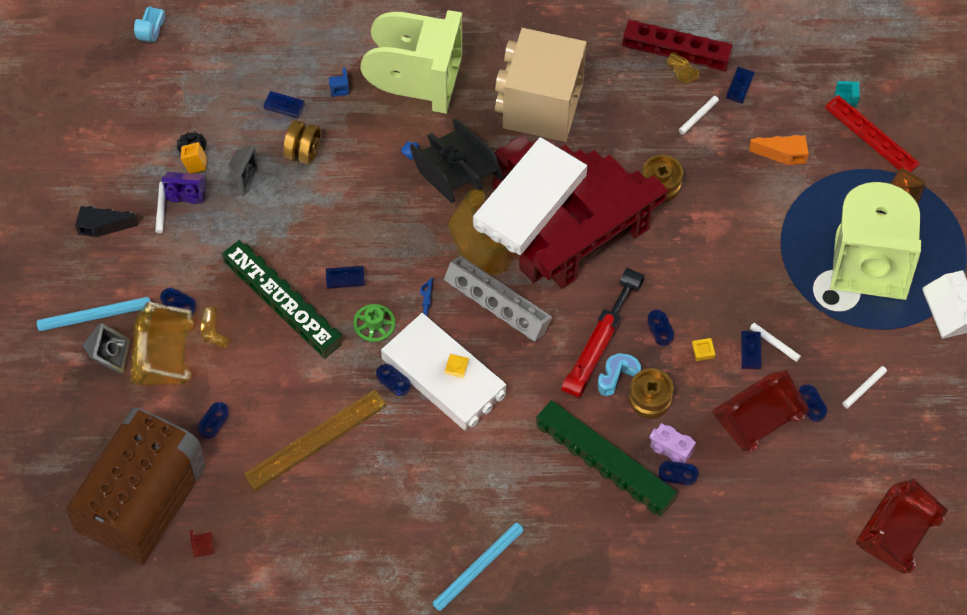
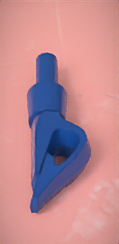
[420,277,434,316]

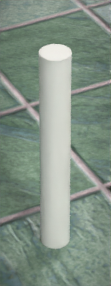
[678,96,719,135]
[155,182,166,233]
[750,323,801,362]
[843,366,887,409]

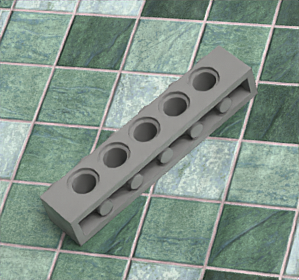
[444,256,552,341]

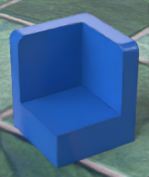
[329,68,349,97]

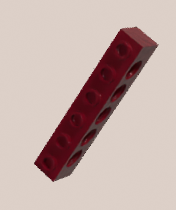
[622,19,733,72]

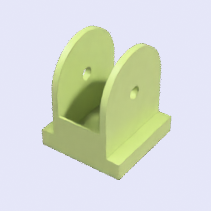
[360,10,462,114]
[830,182,921,300]

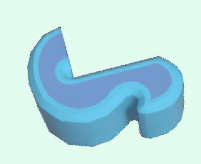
[134,6,165,43]
[597,353,641,396]

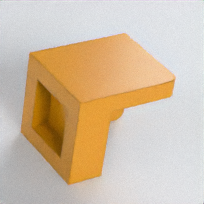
[181,142,207,174]

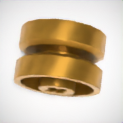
[283,120,321,165]
[642,154,683,202]
[629,368,674,419]

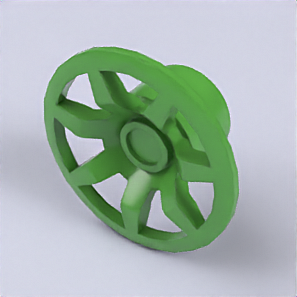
[353,304,395,342]

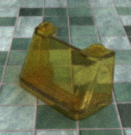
[448,189,507,276]
[131,302,193,386]

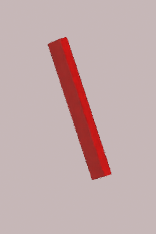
[825,95,920,177]

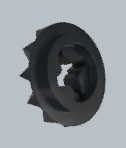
[177,131,206,154]

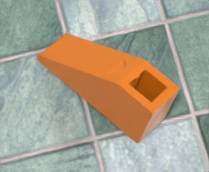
[749,135,809,165]

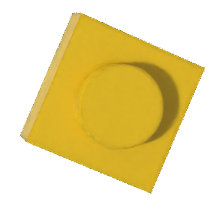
[692,338,716,361]
[445,354,469,378]

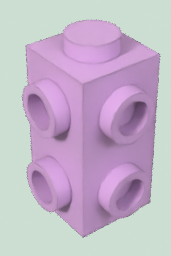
[649,423,696,466]

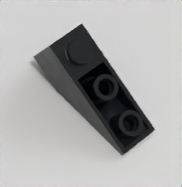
[75,206,138,237]

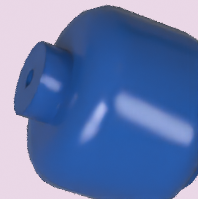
[401,141,421,160]

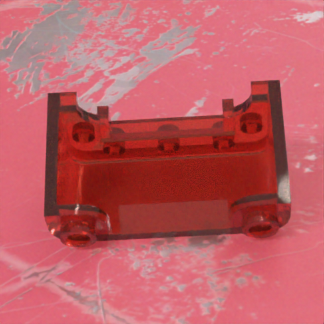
[712,370,810,453]
[856,479,948,574]

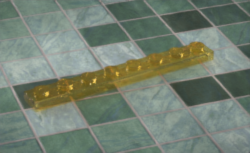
[243,389,386,492]

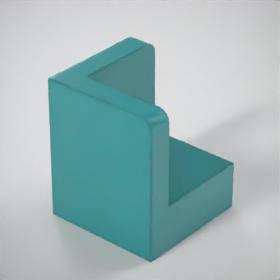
[835,81,860,107]

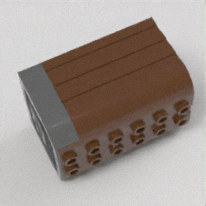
[66,407,206,565]

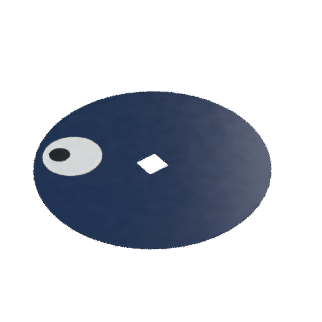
[780,169,967,330]

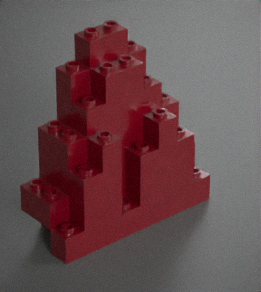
[493,135,668,289]

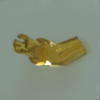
[666,53,699,84]
[200,307,230,349]

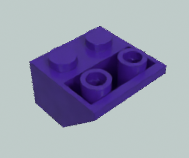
[162,172,207,204]

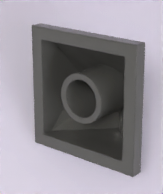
[229,146,258,196]
[83,323,131,374]

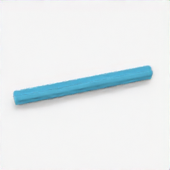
[37,297,151,331]
[433,523,523,611]

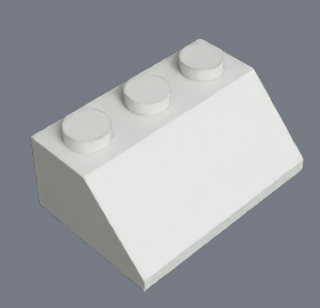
[922,270,967,339]

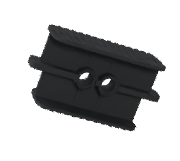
[410,118,503,203]

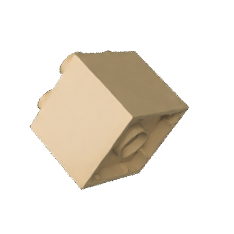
[495,28,587,142]

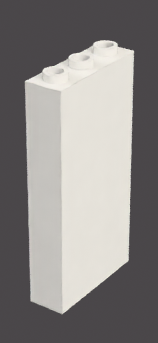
[473,137,587,255]
[381,313,506,431]

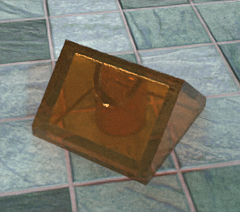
[890,168,925,204]

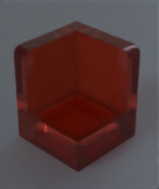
[189,530,215,557]

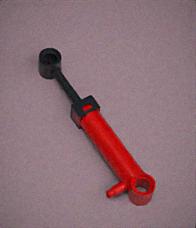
[561,267,645,399]

